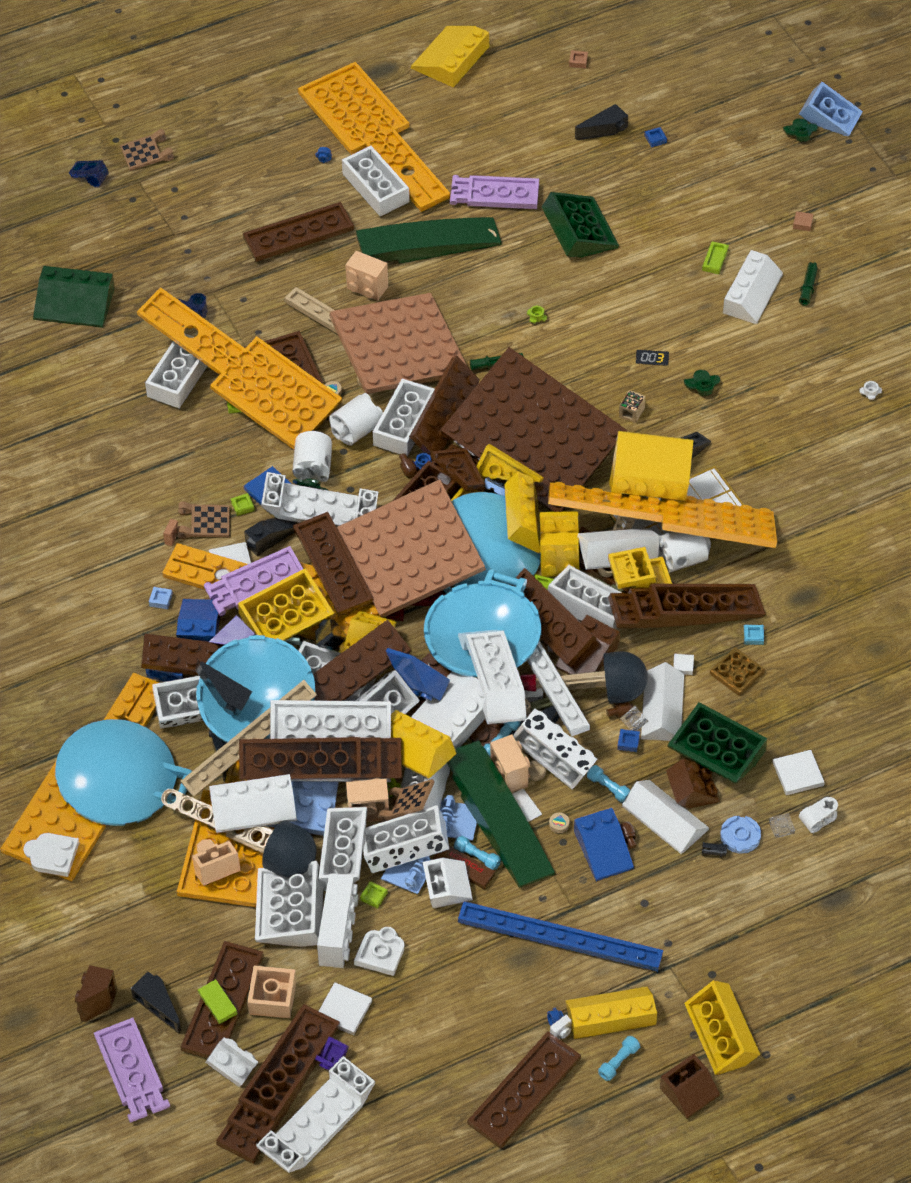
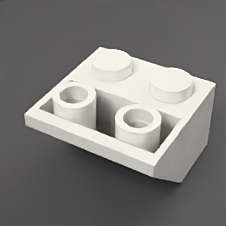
[423,858,473,908]

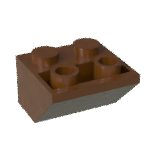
[666,758,720,808]
[75,965,118,1022]
[660,1054,720,1119]

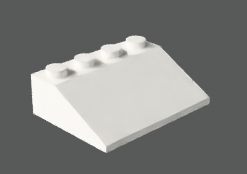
[411,671,485,749]
[255,861,323,947]

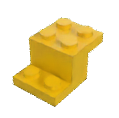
[540,511,580,577]
[608,547,672,589]
[339,611,397,653]

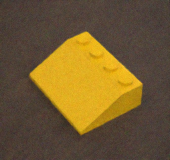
[411,26,489,88]
[609,431,693,501]
[238,568,334,641]

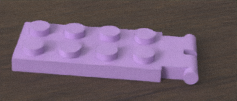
[450,175,539,209]
[204,546,303,616]
[94,1018,170,1123]

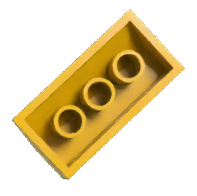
[505,471,540,553]
[391,710,457,779]
[684,980,760,1075]
[565,987,657,1039]

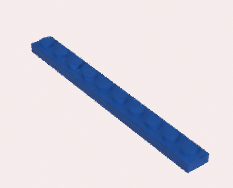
[458,901,663,972]

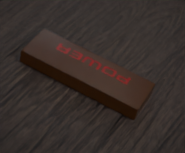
[433,846,495,889]

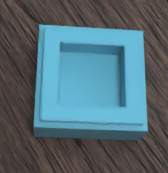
[744,625,764,645]

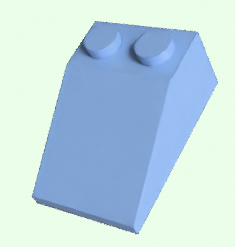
[799,82,863,137]

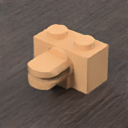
[192,839,241,886]

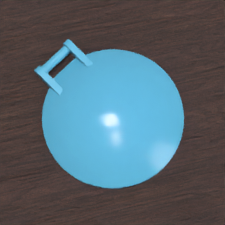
[443,492,541,594]
[424,569,541,677]
[196,635,315,742]
[55,719,192,826]

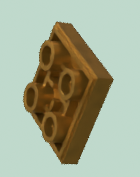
[710,647,765,696]

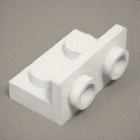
[205,1037,258,1087]

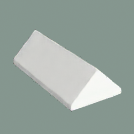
[577,528,659,569]
[641,662,684,741]
[622,780,709,855]

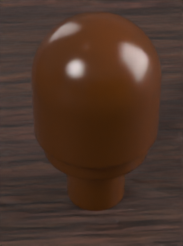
[399,453,417,478]
[606,702,634,718]
[620,822,637,849]

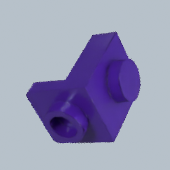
[315,1037,349,1070]

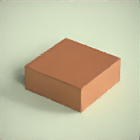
[569,50,588,69]
[793,211,814,231]
[163,519,179,546]

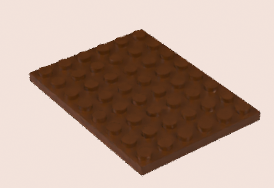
[441,347,627,512]

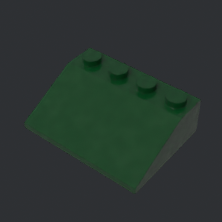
[542,192,619,258]
[33,266,115,328]
[667,702,767,784]

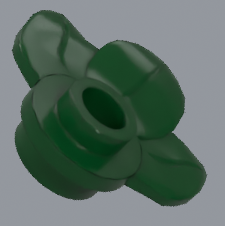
[783,118,818,142]
[684,369,720,396]
[292,478,329,491]

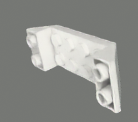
[261,472,378,528]
[458,630,526,724]
[256,1056,375,1173]

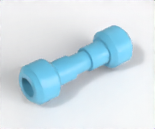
[484,721,520,757]
[587,765,631,803]
[454,835,501,870]
[598,1036,640,1081]

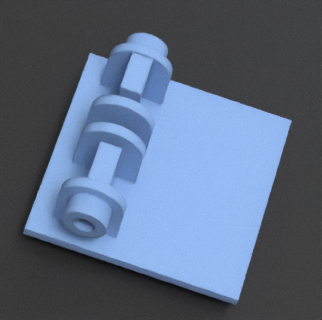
[440,795,477,841]
[381,855,431,894]

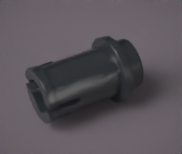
[702,842,727,858]

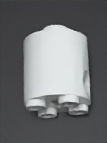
[329,393,383,445]
[292,431,332,482]
[658,532,711,573]

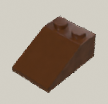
[555,615,620,675]

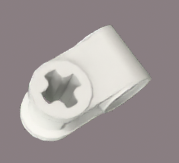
[799,797,838,833]

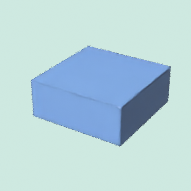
[149,587,173,609]

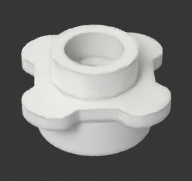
[860,381,882,400]

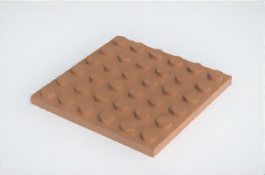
[329,293,466,394]
[337,480,486,618]

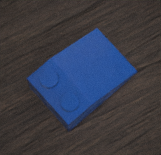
[176,599,220,642]
[386,648,450,701]
[574,808,634,881]

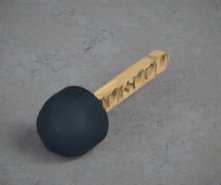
[536,651,648,704]
[161,789,316,878]

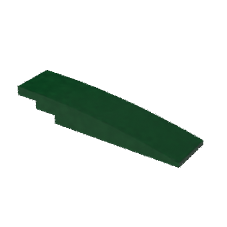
[356,217,502,264]
[447,741,555,888]

